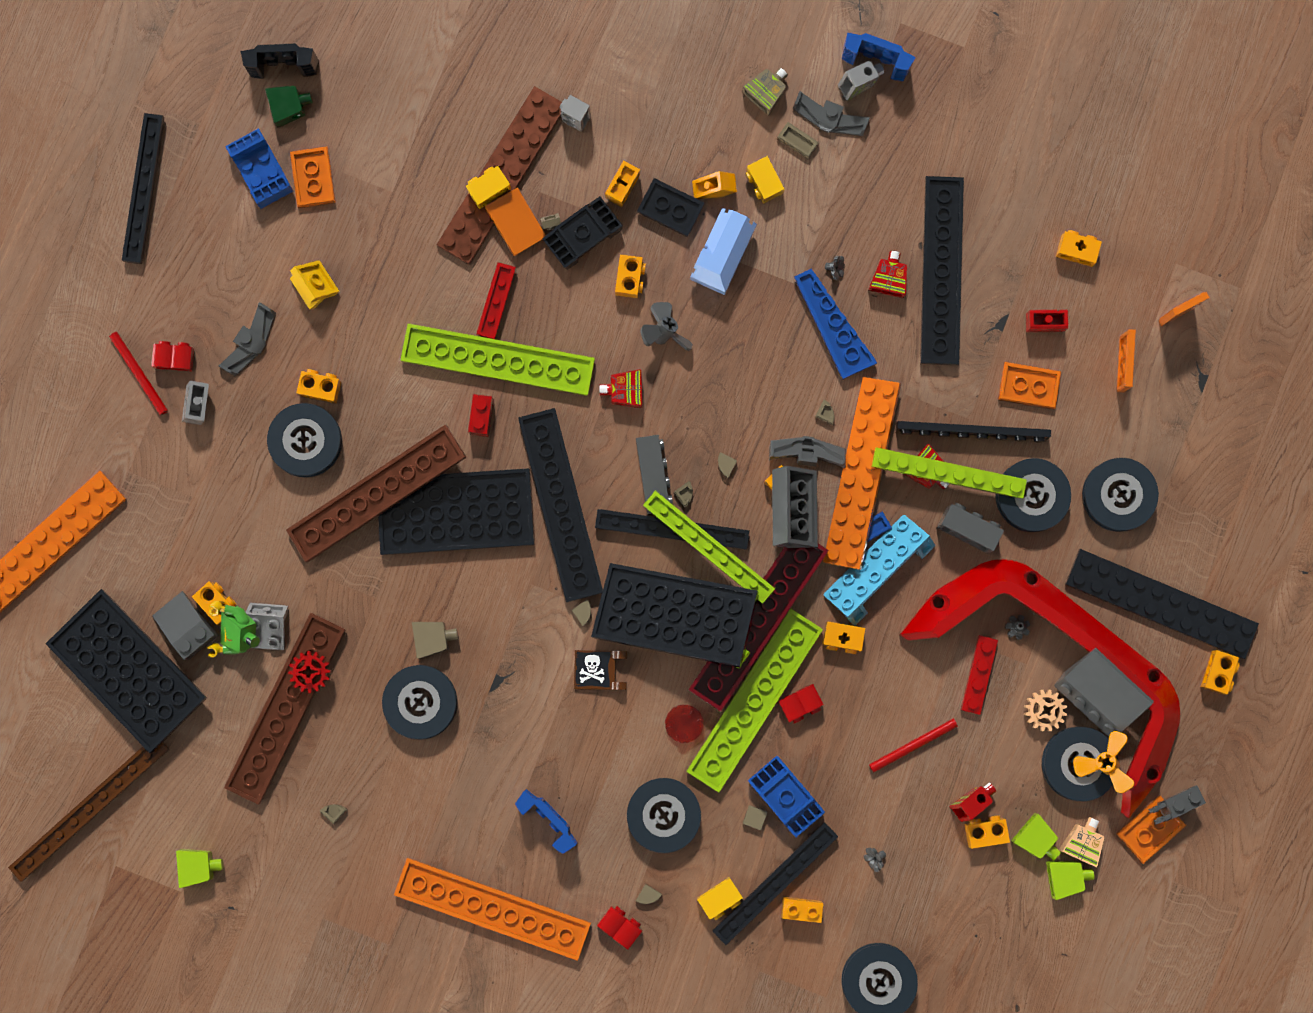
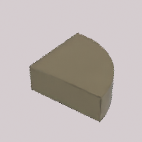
[815,400,834,425]
[718,452,737,478]
[674,481,693,508]
[572,599,591,626]
[319,804,347,824]
[635,884,662,904]

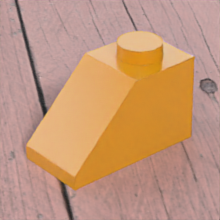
[692,171,737,199]

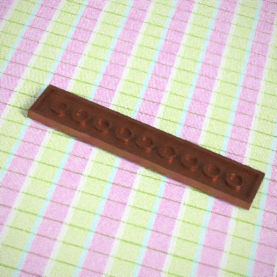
[436,86,562,265]
[286,425,467,562]
[224,612,346,805]

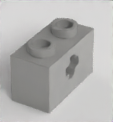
[182,381,209,425]

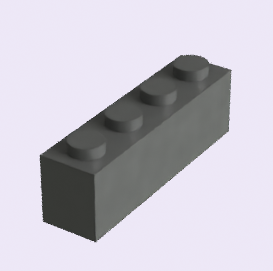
[636,435,673,515]

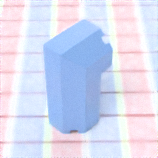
[690,208,757,295]

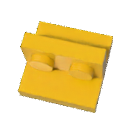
[290,260,339,310]

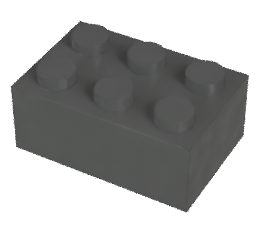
[936,503,1004,554]

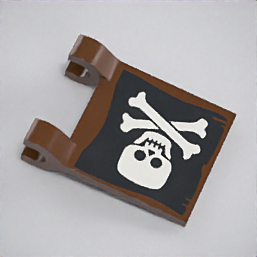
[574,650,627,690]

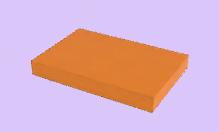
[290,146,336,208]
[485,187,546,256]
[1158,292,1210,326]
[1117,329,1136,393]
[998,362,1061,409]
[1116,796,1187,864]

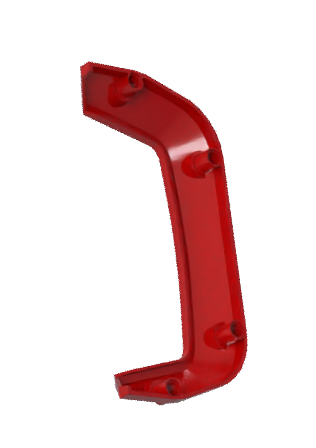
[899,559,1180,818]

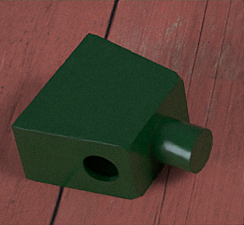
[265,86,313,128]

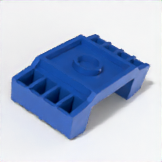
[842,33,915,81]
[225,128,294,209]
[748,756,825,837]
[515,789,578,854]

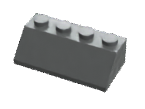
[772,466,818,548]

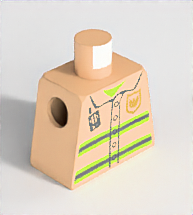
[1059,817,1104,867]

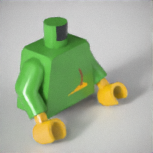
[208,601,260,657]

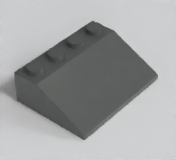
[1054,648,1154,737]

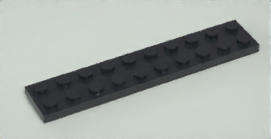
[920,176,964,365]
[518,408,603,603]
[1065,549,1259,659]

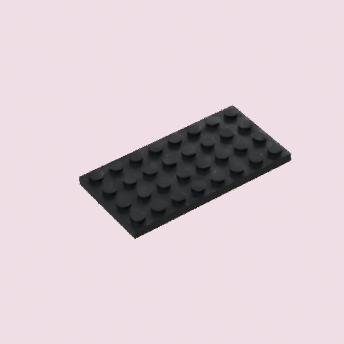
[378,468,534,555]
[591,563,759,668]
[45,589,207,753]

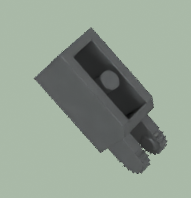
[1148,785,1206,825]

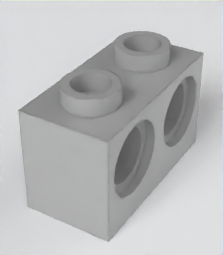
[560,95,591,132]

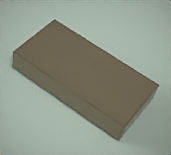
[777,122,819,159]

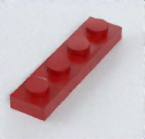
[476,262,516,339]
[960,635,998,715]

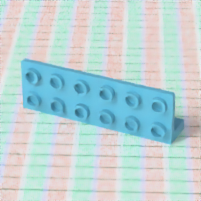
[824,515,936,626]

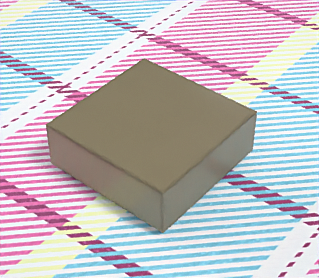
[742,805,767,830]

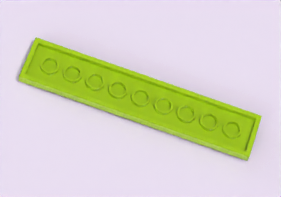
[400,323,595,396]
[686,608,823,793]

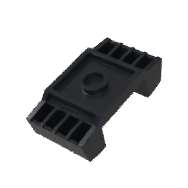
[240,43,319,79]
[542,196,623,270]

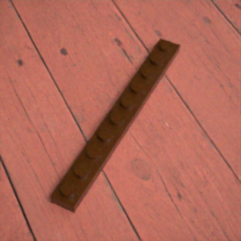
[8,742,170,882]

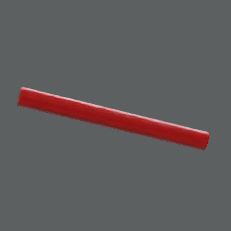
[109,332,168,415]
[869,718,958,773]

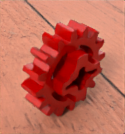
[288,651,332,693]

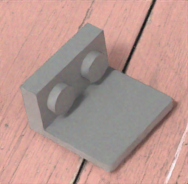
[246,603,288,650]

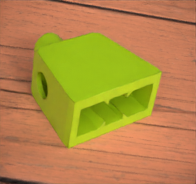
[1011,813,1061,860]
[176,849,224,888]
[1046,861,1095,900]

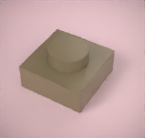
[540,213,561,230]

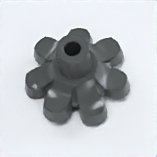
[825,256,845,280]
[1005,615,1030,640]
[864,847,886,872]

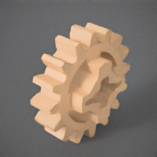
[1024,690,1067,731]

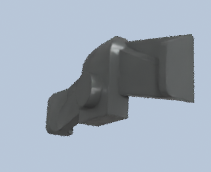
[793,91,870,136]
[218,302,276,376]
[769,436,846,468]

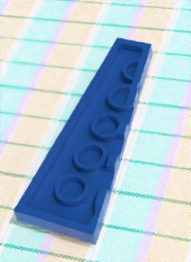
[794,268,877,380]

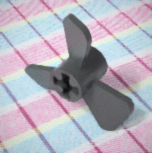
[640,302,693,351]

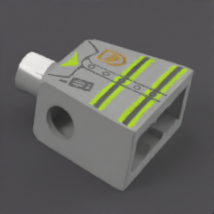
[838,61,884,101]

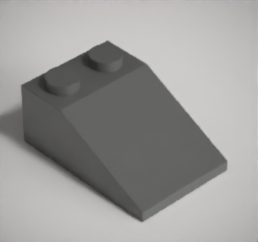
[152,591,219,660]

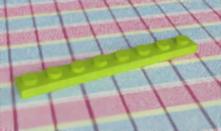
[871,447,1027,499]
[643,490,775,604]

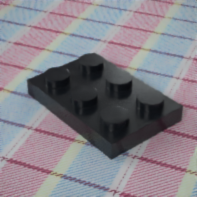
[637,178,705,238]

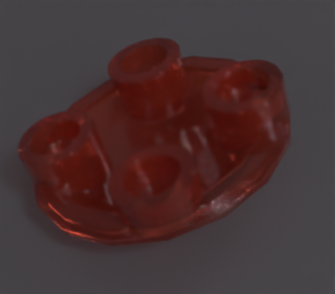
[665,705,703,743]

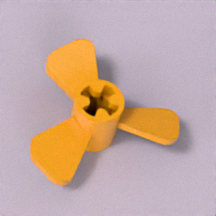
[1073,731,1135,794]

